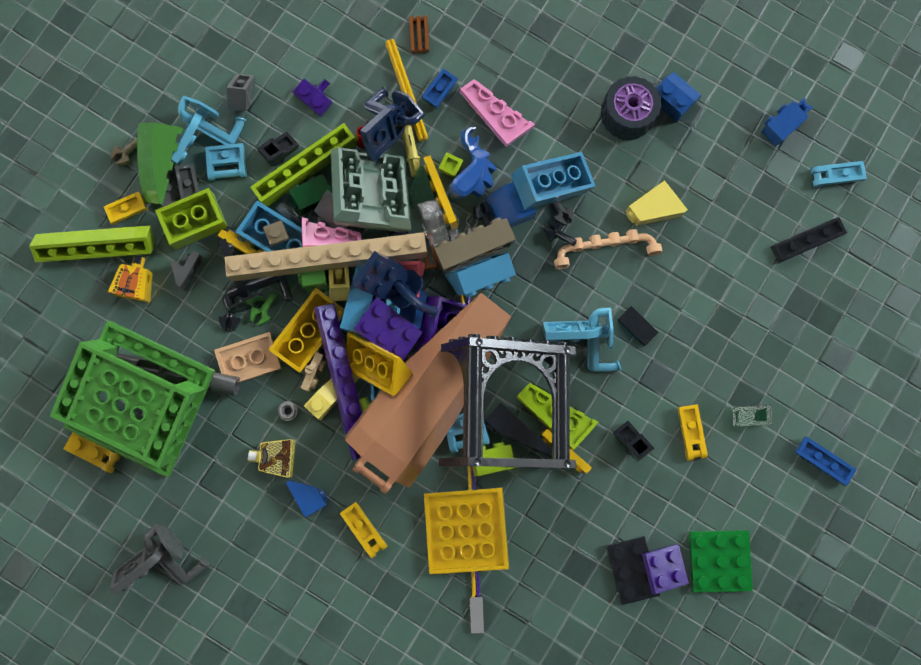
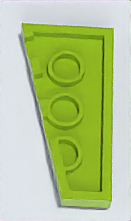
[516,383,599,451]

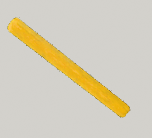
[385,39,428,141]

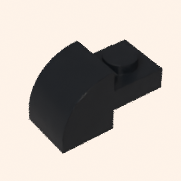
[257,131,299,166]
[613,421,654,462]

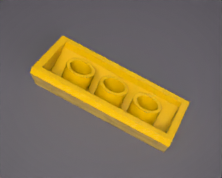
[268,288,345,373]
[346,332,413,396]

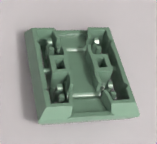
[331,147,411,232]

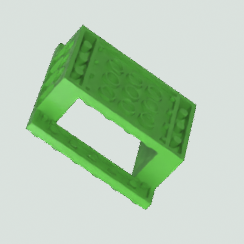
[50,321,215,477]

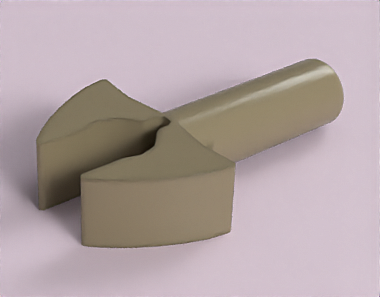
[111,138,137,166]

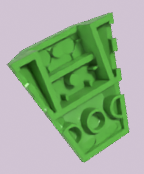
[137,122,183,205]

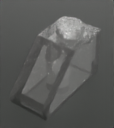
[418,199,449,247]

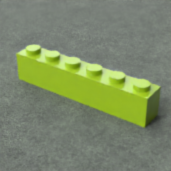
[250,123,357,207]
[29,225,155,262]

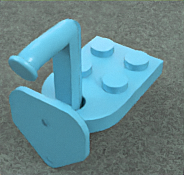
[171,95,246,166]
[543,308,622,372]

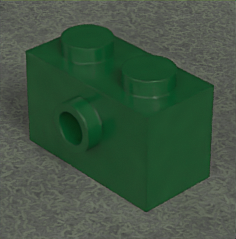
[289,174,332,217]

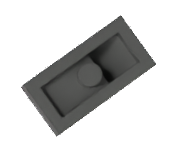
[170,251,204,291]

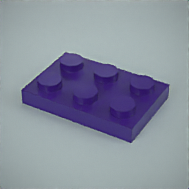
[353,297,422,360]

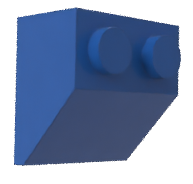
[657,72,702,122]
[486,182,536,228]

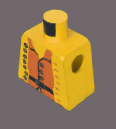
[108,256,153,303]

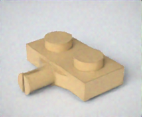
[301,352,326,392]

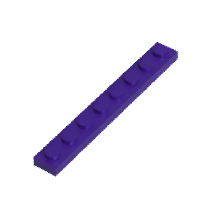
[314,303,362,460]

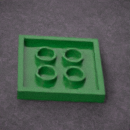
[689,530,753,592]

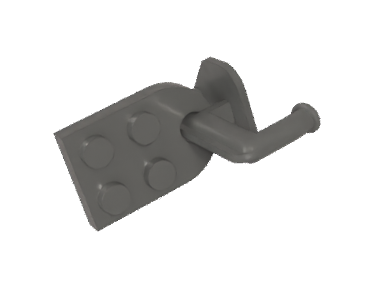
[110,524,210,595]

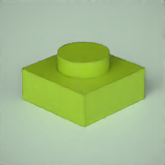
[438,152,463,178]

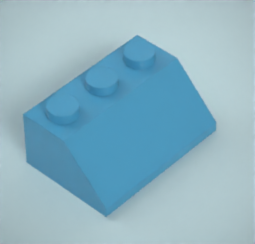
[445,253,516,297]

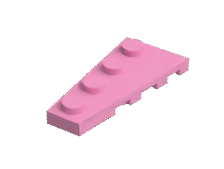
[459,79,535,147]

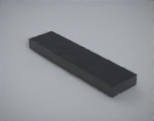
[771,217,847,263]

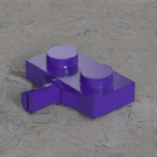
[292,78,333,117]

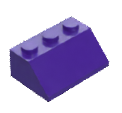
[415,296,467,353]

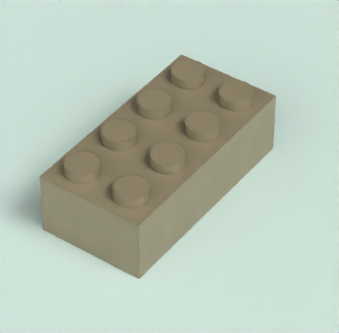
[434,218,516,275]

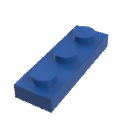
[794,437,857,486]

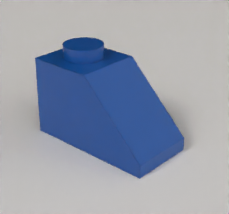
[286,481,329,517]

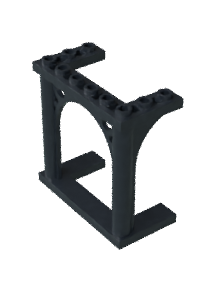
[439,334,576,468]

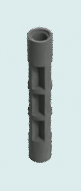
[116,353,240,396]

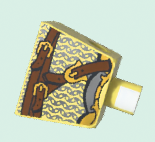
[248,439,296,477]

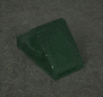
[732,405,773,427]

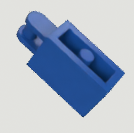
[761,98,813,147]

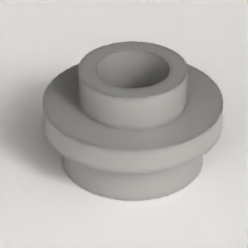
[278,401,298,421]

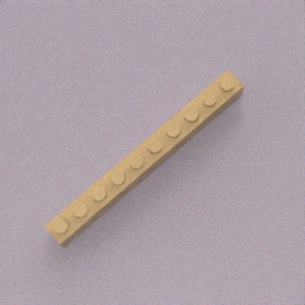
[224,232,427,282]

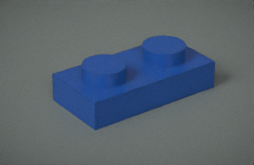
[421,68,458,110]

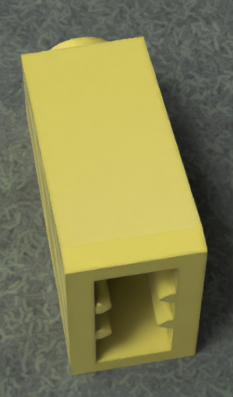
[626,180,688,226]

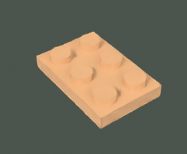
[214,332,282,383]

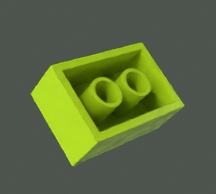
[155,188,228,250]

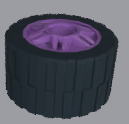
[600,76,662,140]

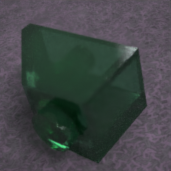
[408,164,436,209]

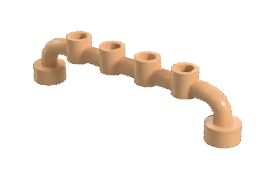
[554,229,663,270]

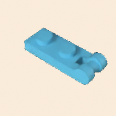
[810,161,867,187]

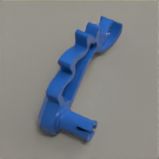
[446,127,496,203]

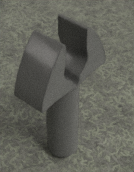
[552,201,573,226]

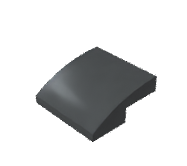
[161,164,199,207]

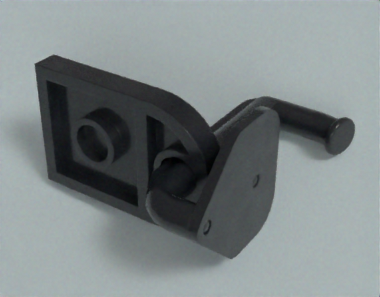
[218,238,293,313]

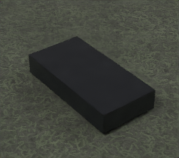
[618,306,659,347]

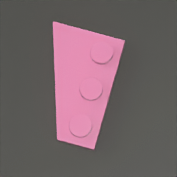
[302,217,361,247]

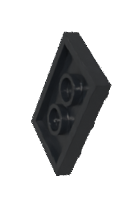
[606,536,660,605]

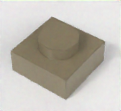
[263,220,289,247]

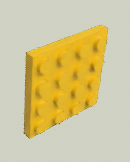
[424,488,509,574]

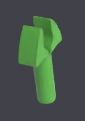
[250,292,277,326]

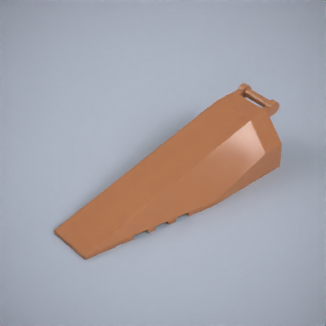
[345,292,511,494]

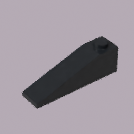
[485,403,552,457]

